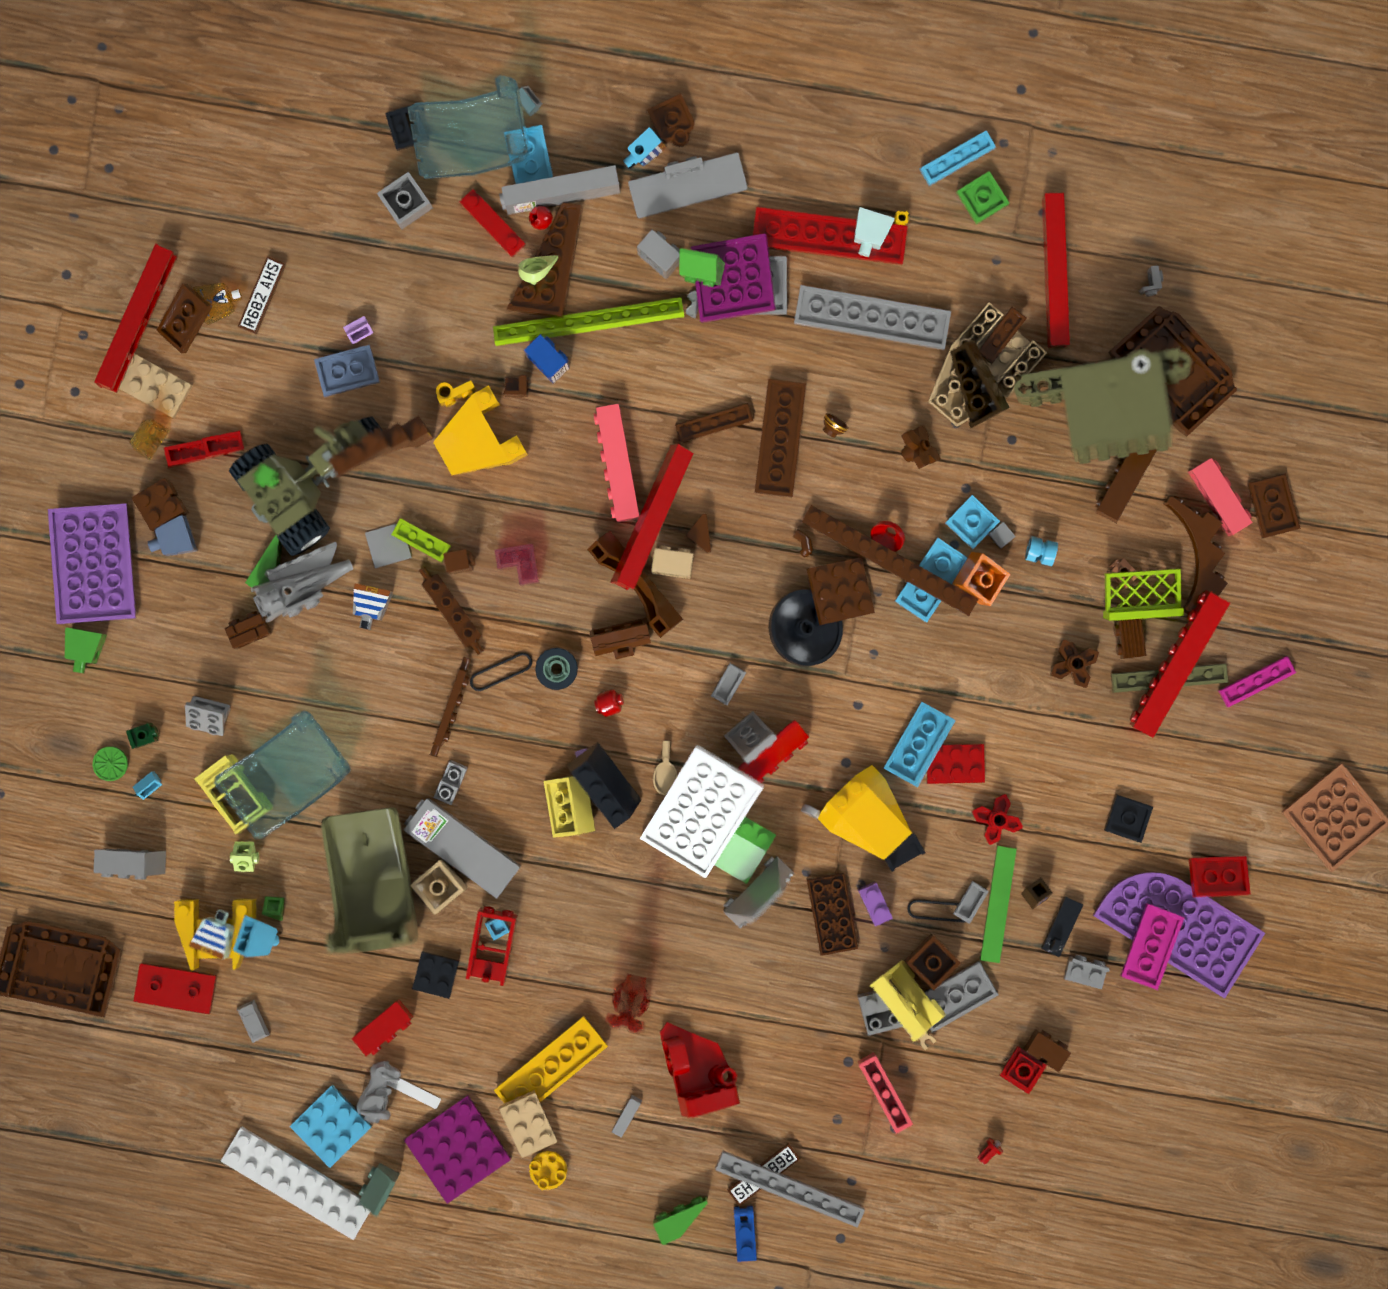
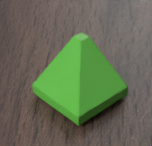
[262,896,285,921]

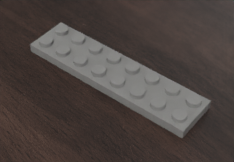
[794,285,951,350]

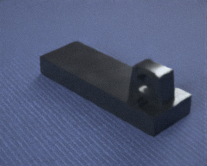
[1041,896,1083,957]

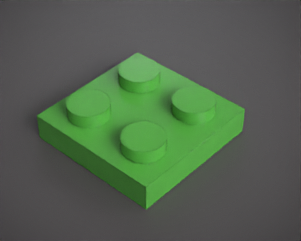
[956,171,1009,225]

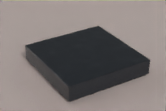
[1104,794,1153,843]

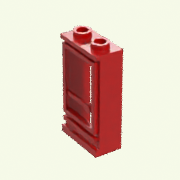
[465,906,518,986]

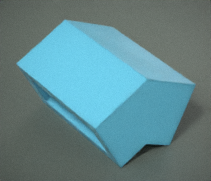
[133,771,162,800]

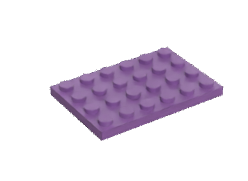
[48,504,136,624]

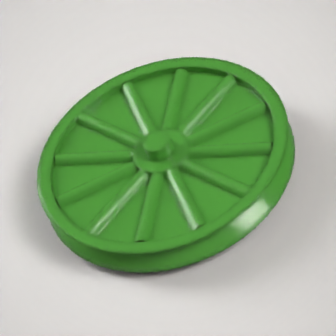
[92,747,128,781]

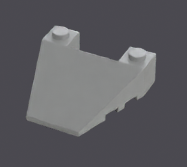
[723,856,794,928]

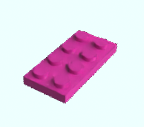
[1120,903,1184,990]

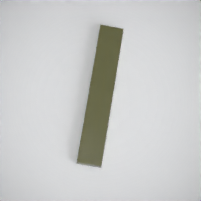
[1111,663,1228,693]

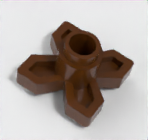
[901,426,941,469]
[1050,640,1099,688]

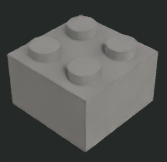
[377,172,433,230]
[637,230,680,279]

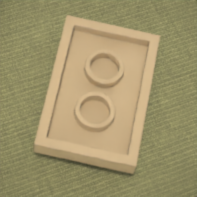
[499,1090,557,1158]

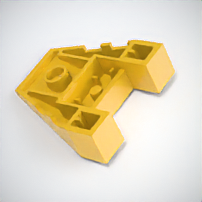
[433,385,528,475]

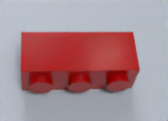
[352,999,413,1056]

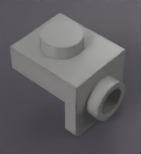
[1139,265,1163,296]

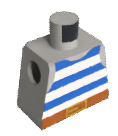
[353,583,393,630]

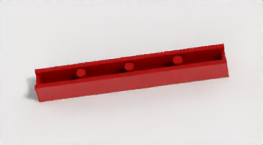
[1042,193,1070,348]
[94,243,177,393]
[610,444,694,590]

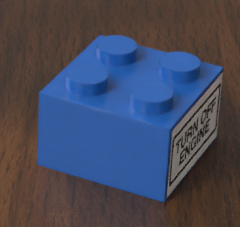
[524,334,569,383]

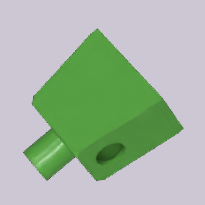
[65,627,107,673]

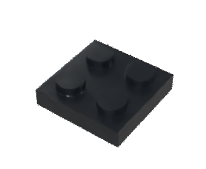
[412,951,460,999]

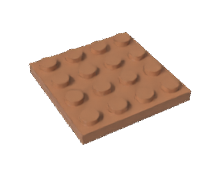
[1281,763,1388,872]

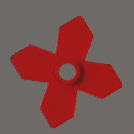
[971,794,1023,845]

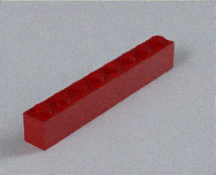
[1130,590,1230,738]

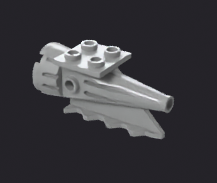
[251,542,353,623]

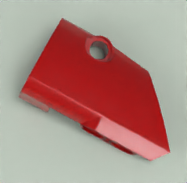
[660,1022,740,1118]

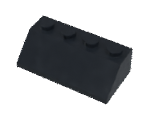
[567,742,642,829]

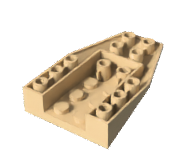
[928,302,1047,427]

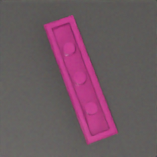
[1218,656,1296,708]

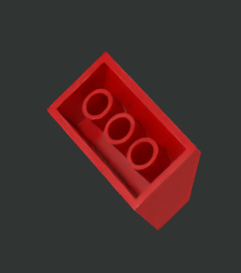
[736,720,809,783]

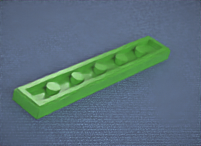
[980,846,1017,963]

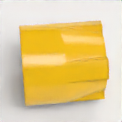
[893,211,909,226]

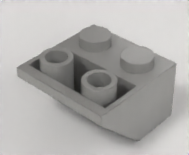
[857,985,903,1036]

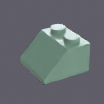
[359,1163,400,1217]

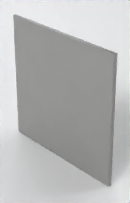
[365,524,412,568]

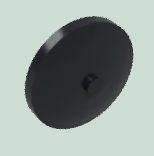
[768,589,843,667]

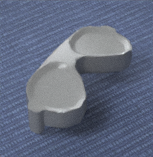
[686,290,698,318]

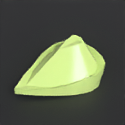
[518,256,558,285]

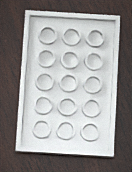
[640,745,764,878]

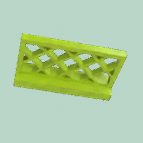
[1103,569,1184,621]

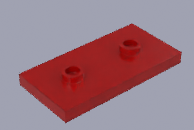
[133,963,217,1014]

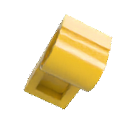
[436,380,476,407]

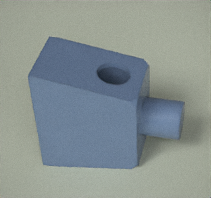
[148,515,198,556]

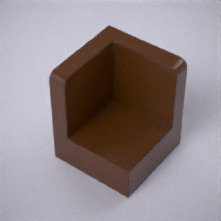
[503,375,528,397]

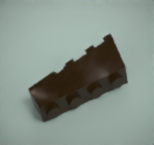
[950,339,1010,429]

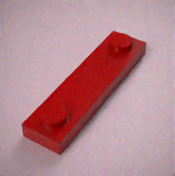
[459,189,526,258]

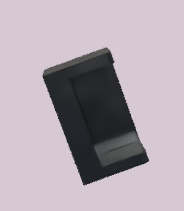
[885,832,925,872]

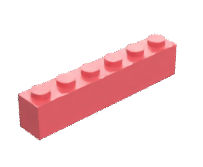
[593,404,639,522]

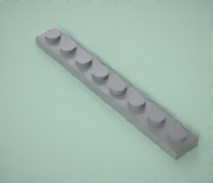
[715,1150,865,1228]

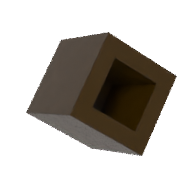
[1021,878,1053,909]

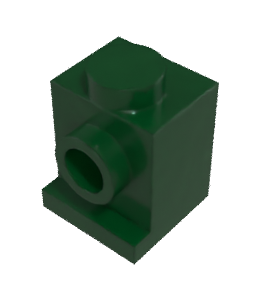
[126,723,159,749]

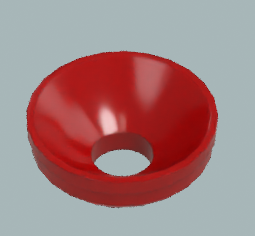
[871,521,905,552]

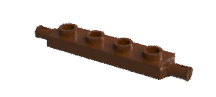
[419,567,484,655]
[429,657,471,757]

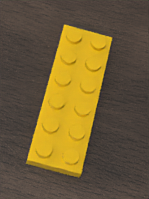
[494,1016,608,1104]

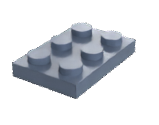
[314,345,380,397]

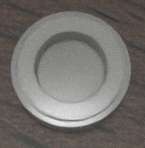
[801,804,820,819]

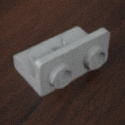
[1063,954,1110,989]

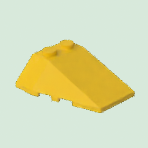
[818,765,912,860]

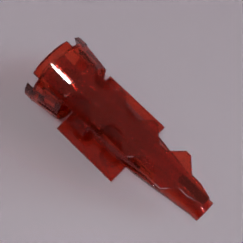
[605,973,650,1033]

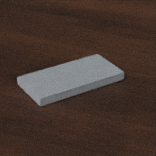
[924,961,998,1033]

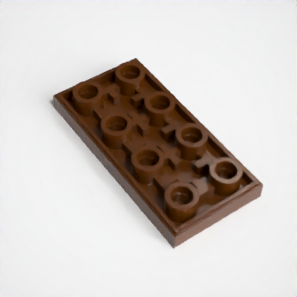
[806,873,858,956]

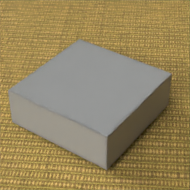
[988,522,1016,549]

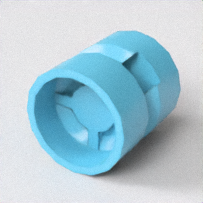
[1025,536,1058,566]

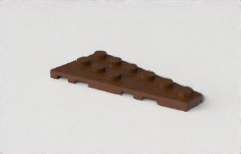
[506,203,582,318]

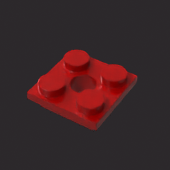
[999,1046,1047,1094]

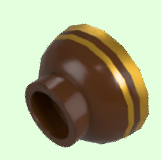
[823,413,849,438]

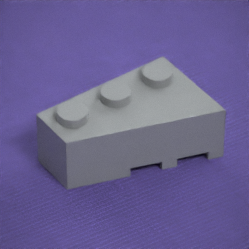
[94,849,166,880]

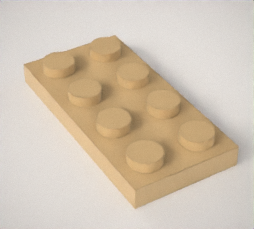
[119,354,193,419]

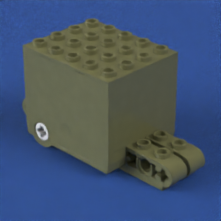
[1014,348,1191,464]

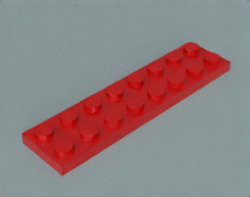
[753,207,908,265]

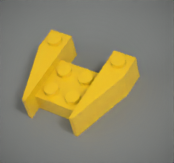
[174,899,256,970]

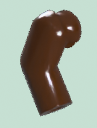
[792,529,813,557]

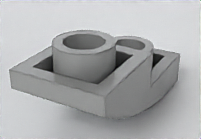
[434,760,468,805]

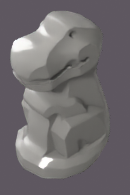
[357,1061,401,1123]

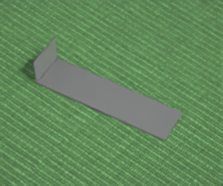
[612,1095,642,1138]

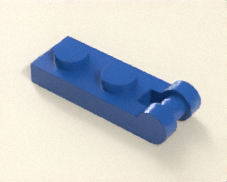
[734,1206,757,1262]

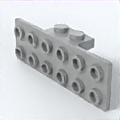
[628,153,748,219]

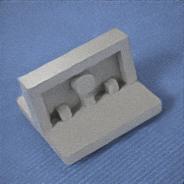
[185,696,230,736]

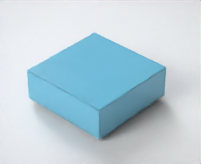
[485,919,510,940]

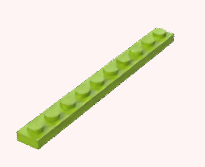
[493,297,684,346]

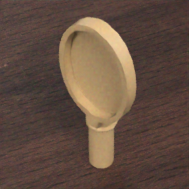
[653,741,677,795]

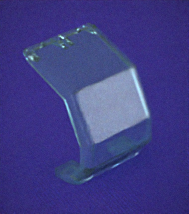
[408,76,529,179]
[213,711,351,839]

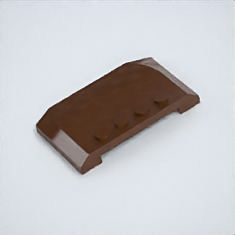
[1108,306,1237,437]
[0,921,122,1017]

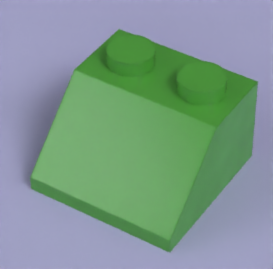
[679,248,725,287]

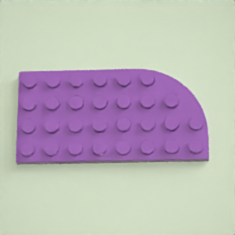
[1093,872,1265,999]

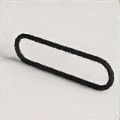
[470,653,532,691]
[907,899,965,923]

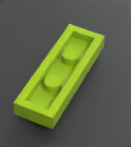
[391,518,451,563]

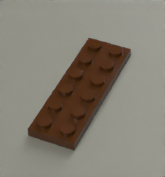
[754,379,806,498]

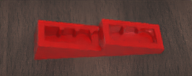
[164,431,244,468]

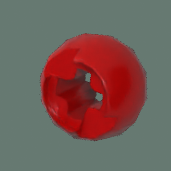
[529,206,553,230]

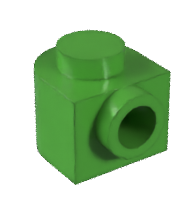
[253,463,280,488]

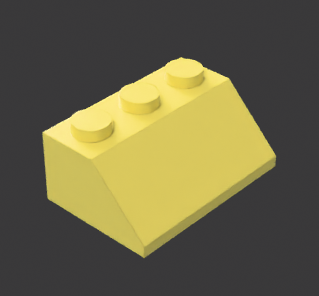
[543,776,595,838]

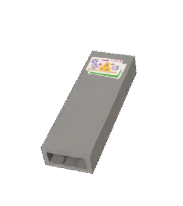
[499,165,620,215]
[404,798,521,898]

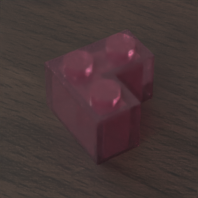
[494,544,540,586]

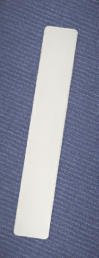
[387,1078,441,1109]

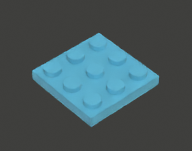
[290,1085,372,1168]

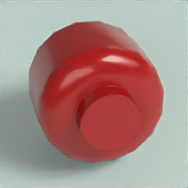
[594,689,624,717]

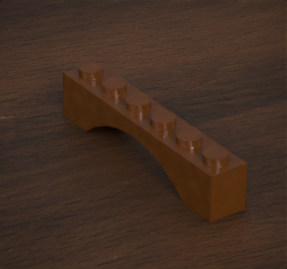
[587,531,683,638]

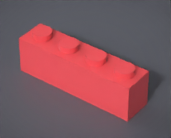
[1188,458,1252,537]
[857,1052,913,1134]

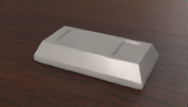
[711,663,746,705]
[953,881,989,924]
[236,1000,270,1043]

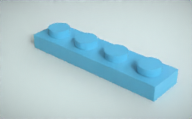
[920,130,996,186]

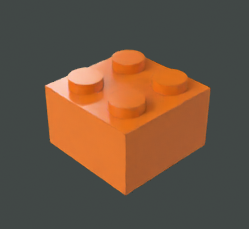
[952,552,1010,606]

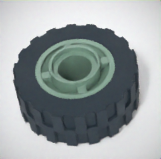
[535,648,578,690]

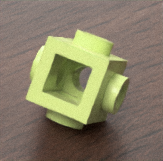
[230,841,259,872]

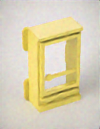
[194,754,272,834]
[870,960,945,1041]

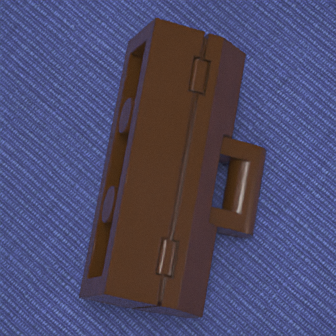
[589,618,651,659]

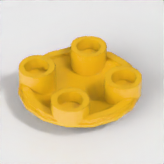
[529,1151,568,1190]

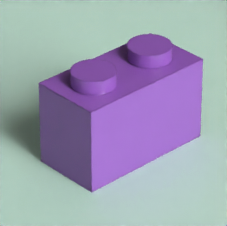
[857,881,892,926]

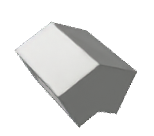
[515,86,542,117]

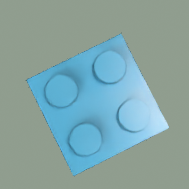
[945,495,1000,549]

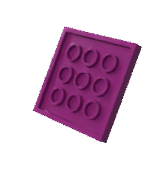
[691,234,776,323]
[404,1095,511,1204]

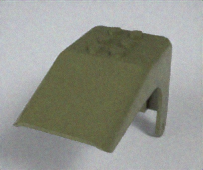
[321,807,418,953]

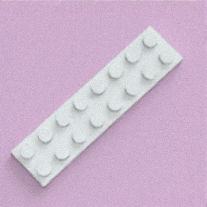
[221,1127,370,1240]

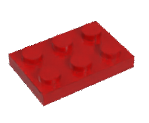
[926,744,985,784]
[1188,856,1251,898]

